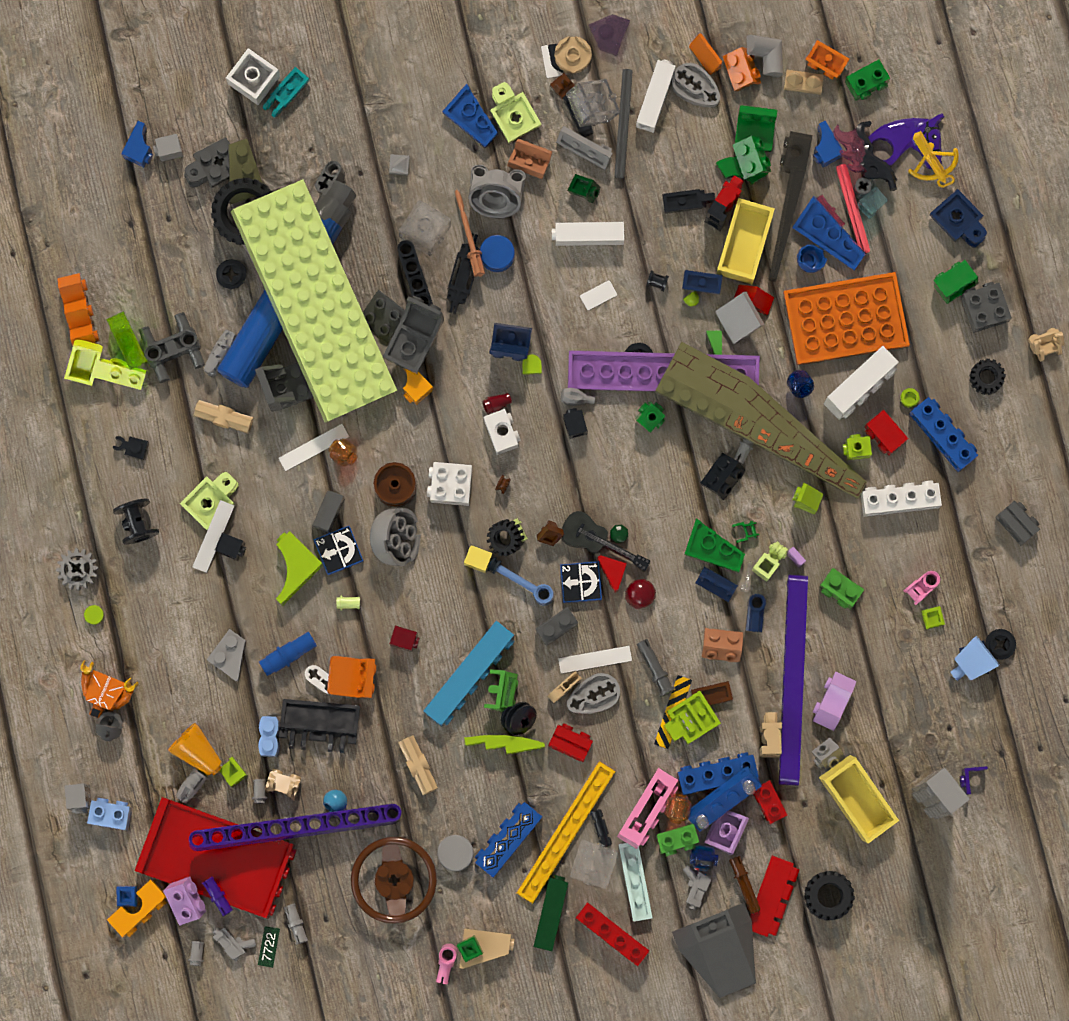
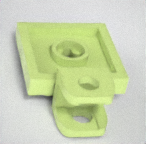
[490,82,541,143]
[180,472,239,531]

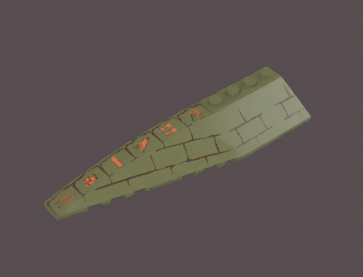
[655,342,867,499]

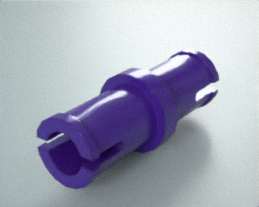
[202,877,233,917]

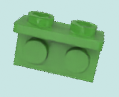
[819,568,864,609]

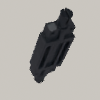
[446,233,480,315]

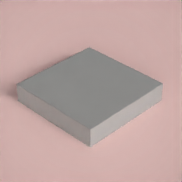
[715,292,765,344]

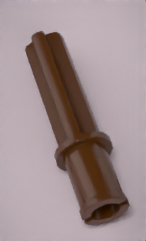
[729,856,760,914]

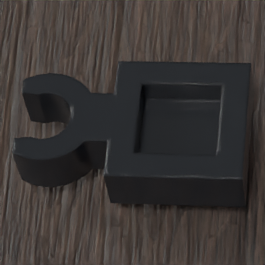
[113,436,149,460]

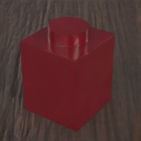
[389,625,420,652]

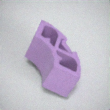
[813,671,857,731]

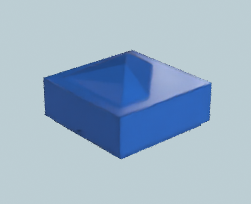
[116,886,138,907]

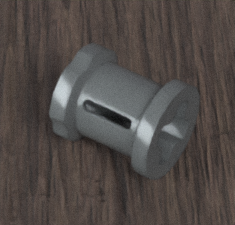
[853,178,872,199]

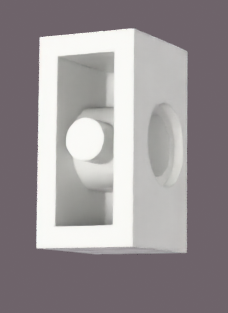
[483,409,521,455]

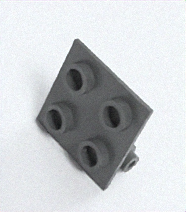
[363,290,405,342]

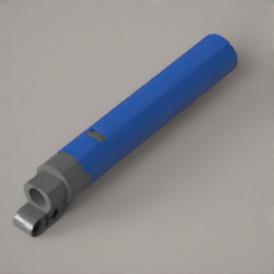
[217,161,357,388]

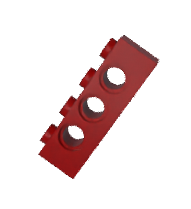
[576,902,650,966]

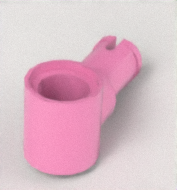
[436,944,458,984]

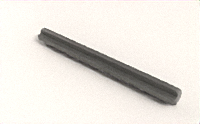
[614,69,633,179]

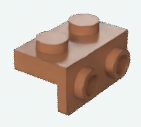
[507,139,552,179]
[702,628,743,662]

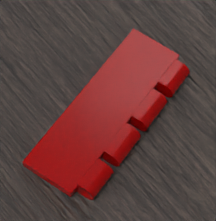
[750,855,800,937]

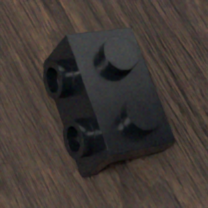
[700,453,745,500]

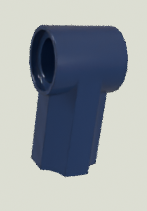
[745,594,766,633]

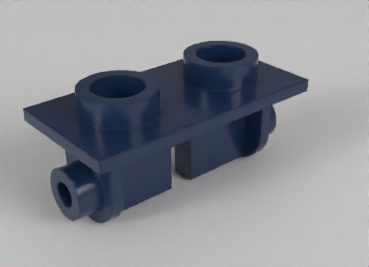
[695,567,738,602]

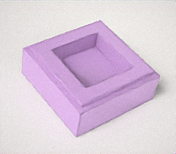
[787,547,806,568]

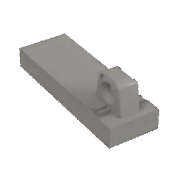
[556,126,613,170]

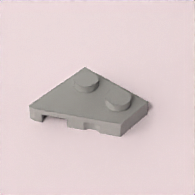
[207,629,246,682]

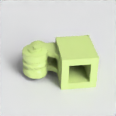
[751,541,788,582]

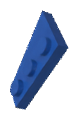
[442,84,498,148]

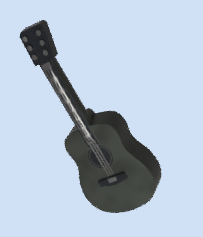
[562,511,650,572]

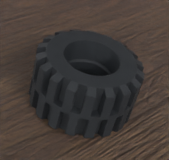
[804,871,855,921]

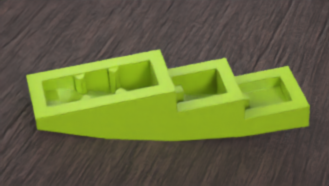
[464,735,545,755]

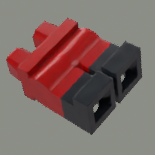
[705,175,744,232]

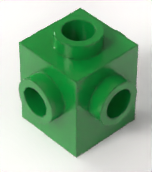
[635,401,666,433]

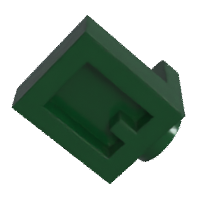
[567,174,601,204]

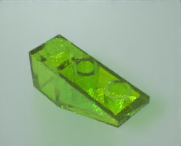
[106,311,147,370]

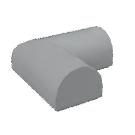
[747,35,783,77]

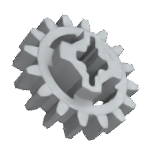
[56,548,99,591]

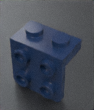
[489,323,532,361]

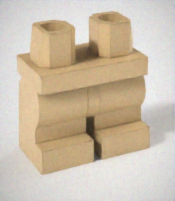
[759,712,782,758]

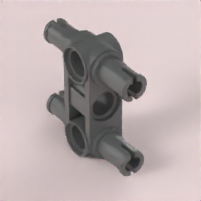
[139,312,205,383]

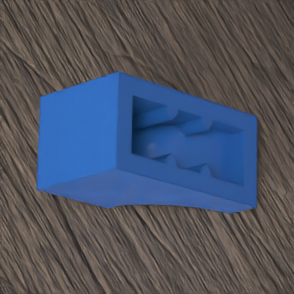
[121,121,153,168]
[813,121,844,168]

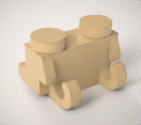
[1028,328,1065,362]
[265,769,301,801]

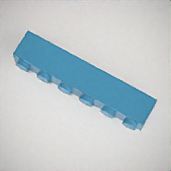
[423,621,515,727]

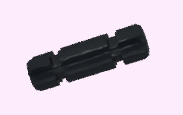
[591,809,612,848]

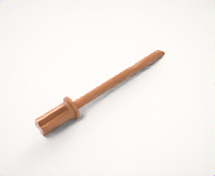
[455,190,485,277]

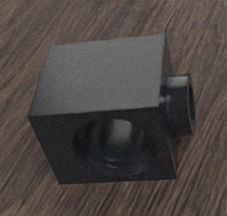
[563,408,588,439]
[215,533,246,561]

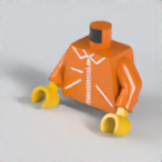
[80,660,139,718]

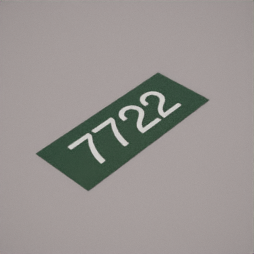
[258,926,280,968]

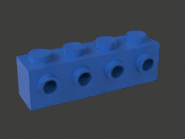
[909,397,978,472]
[677,752,759,796]

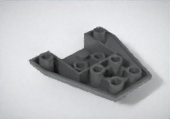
[672,903,756,998]

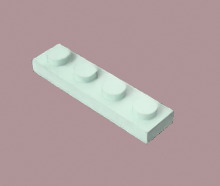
[619,843,652,922]

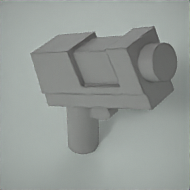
[683,865,711,911]
[212,927,256,961]

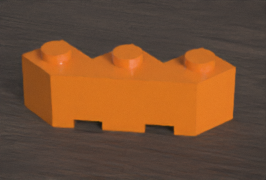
[58,273,100,346]

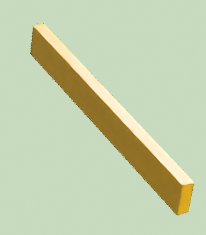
[516,761,616,904]

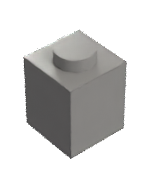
[153,134,183,162]

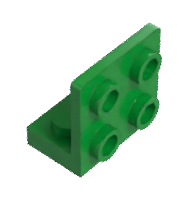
[735,105,778,152]

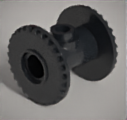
[113,498,159,545]

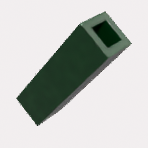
[533,875,569,952]

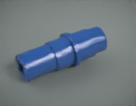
[259,632,317,676]

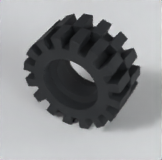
[969,359,1006,395]
[487,519,524,556]

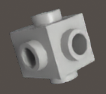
[812,738,846,772]

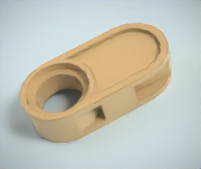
[548,671,582,703]

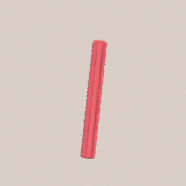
[836,164,870,254]

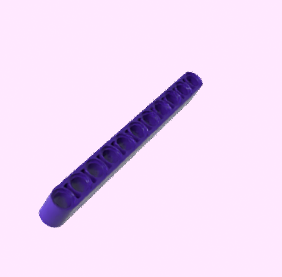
[779,575,808,786]
[189,804,402,851]

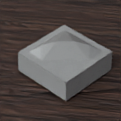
[389,154,410,175]

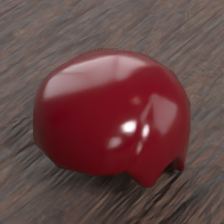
[625,579,656,609]

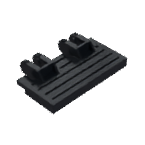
[279,699,360,753]

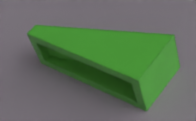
[706,331,722,355]

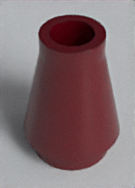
[482,393,512,415]

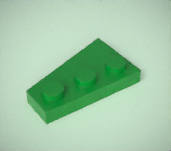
[684,518,745,573]

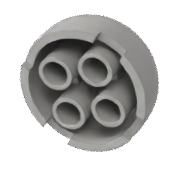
[370,508,421,566]

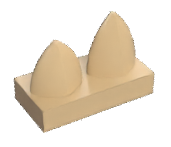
[784,70,824,95]

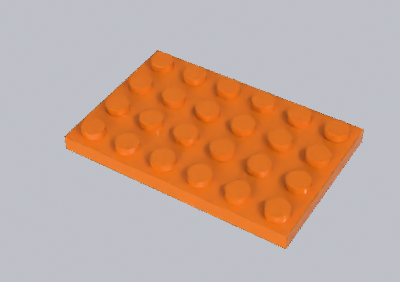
[783,272,910,366]

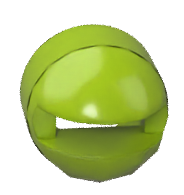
[683,291,699,306]

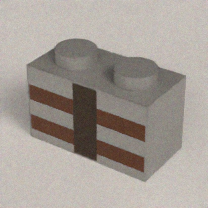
[65,783,91,814]

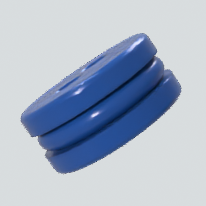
[480,235,515,272]

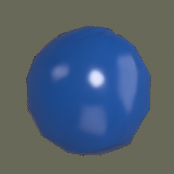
[797,245,827,273]

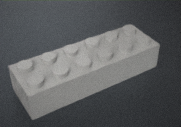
[911,767,970,820]

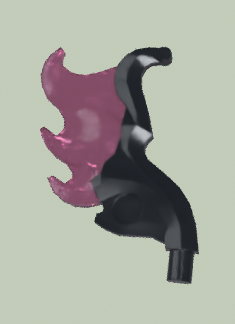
[833,121,897,191]

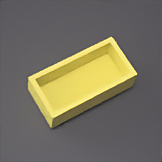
[716,198,775,285]
[819,755,899,843]

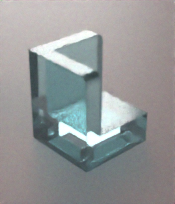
[857,187,888,219]

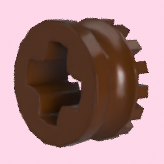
[495,475,511,494]

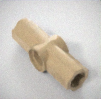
[194,400,254,434]
[399,735,438,795]

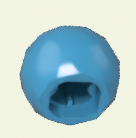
[323,789,347,812]

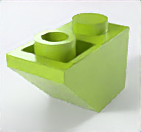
[792,483,823,514]

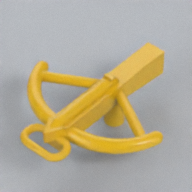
[908,131,959,188]

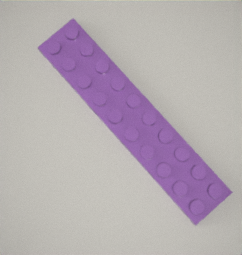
[568,351,760,392]

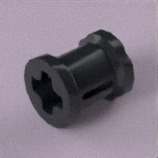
[646,270,669,292]

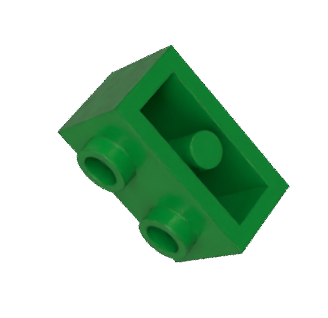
[845,59,890,101]
[933,260,979,304]

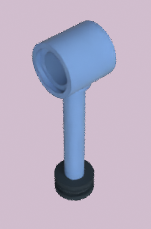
[487,557,554,606]

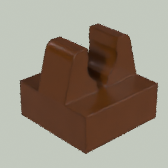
[550,73,576,100]
[537,520,564,546]

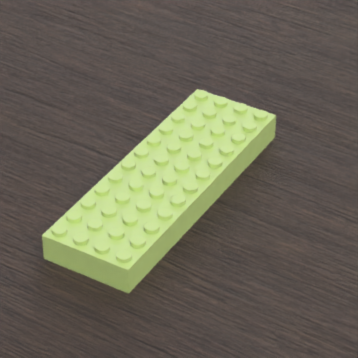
[231,180,397,422]

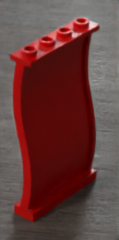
[134,797,297,919]

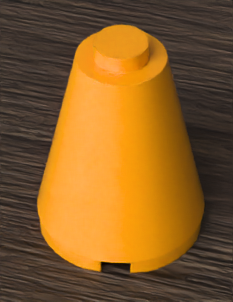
[168,723,222,776]

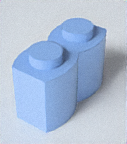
[258,716,280,757]

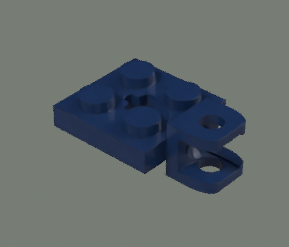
[930,189,987,248]

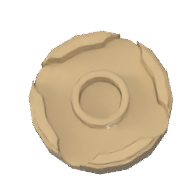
[554,36,592,74]

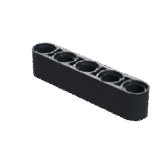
[397,240,433,306]

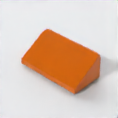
[689,33,722,75]

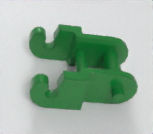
[732,521,760,543]

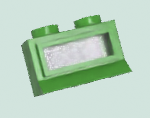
[484,669,518,712]

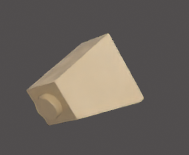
[459,929,515,969]

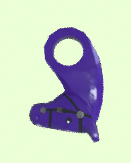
[862,113,944,169]

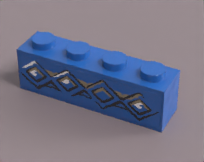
[475,802,542,878]

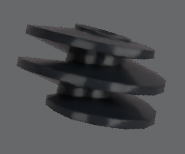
[500,702,537,735]

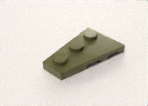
[228,138,262,205]

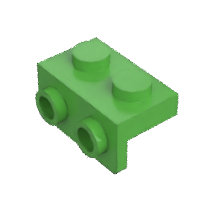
[657,824,699,857]

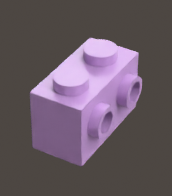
[163,877,206,926]

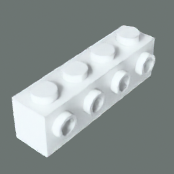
[860,480,942,517]

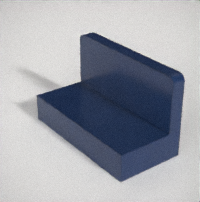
[682,270,723,295]

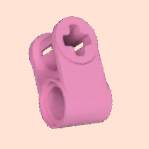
[903,571,940,605]

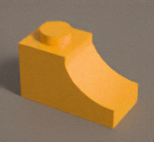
[403,368,433,405]

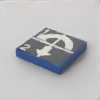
[314,526,364,576]
[560,561,602,603]

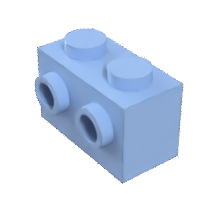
[87,798,132,831]

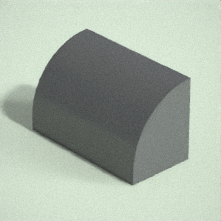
[312,491,345,534]

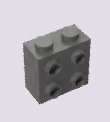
[961,282,1012,333]

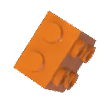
[327,656,376,698]

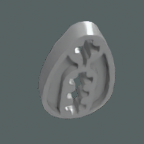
[671,63,720,108]
[567,673,620,714]

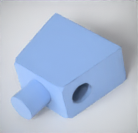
[950,636,1000,681]

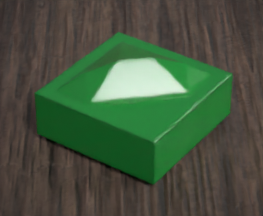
[457,935,484,962]

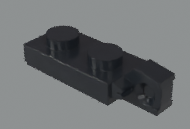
[662,189,715,214]

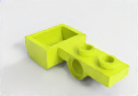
[64,340,146,390]

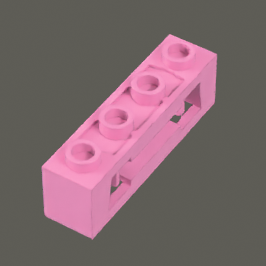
[617,768,678,849]

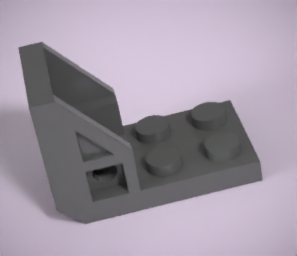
[255,362,314,412]

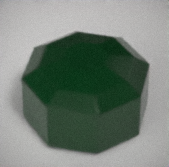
[610,524,628,544]

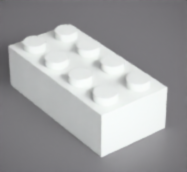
[824,346,899,420]

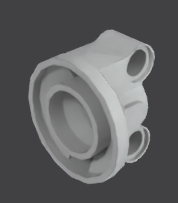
[468,164,526,218]

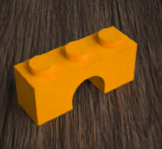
[107,879,167,937]

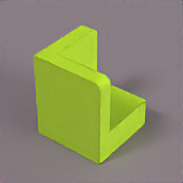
[219,757,248,788]

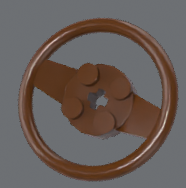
[351,837,437,924]

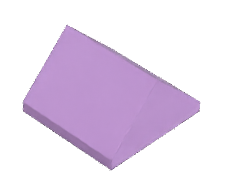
[704,811,749,855]

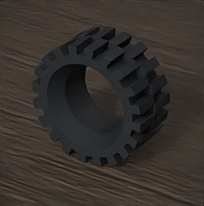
[211,178,273,245]

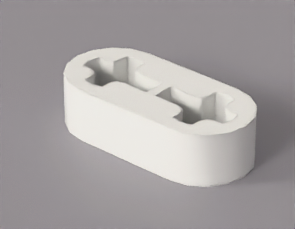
[305,665,329,694]

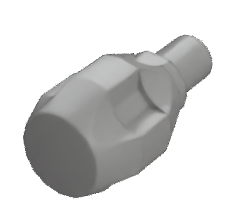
[560,388,595,406]

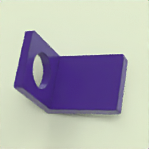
[959,766,988,795]

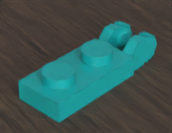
[262,67,310,118]

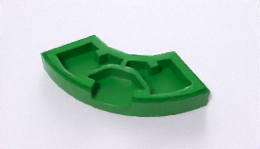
[716,157,768,185]

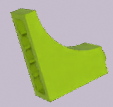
[276,531,323,606]

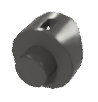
[95,711,123,741]

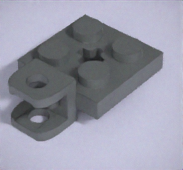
[184,137,230,188]

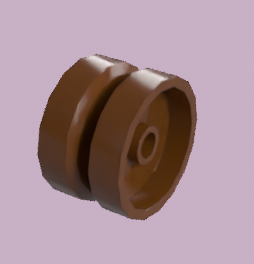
[373,462,417,508]

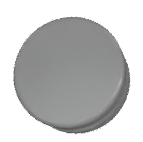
[437,835,474,872]

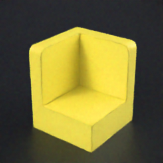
[464,545,493,573]

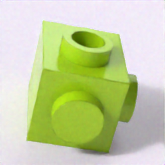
[842,434,872,460]

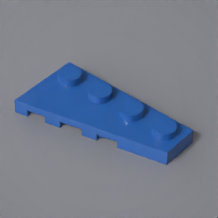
[792,196,866,270]

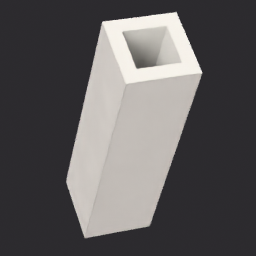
[636,60,676,133]
[552,222,624,246]

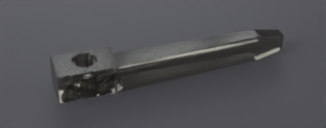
[768,131,813,282]

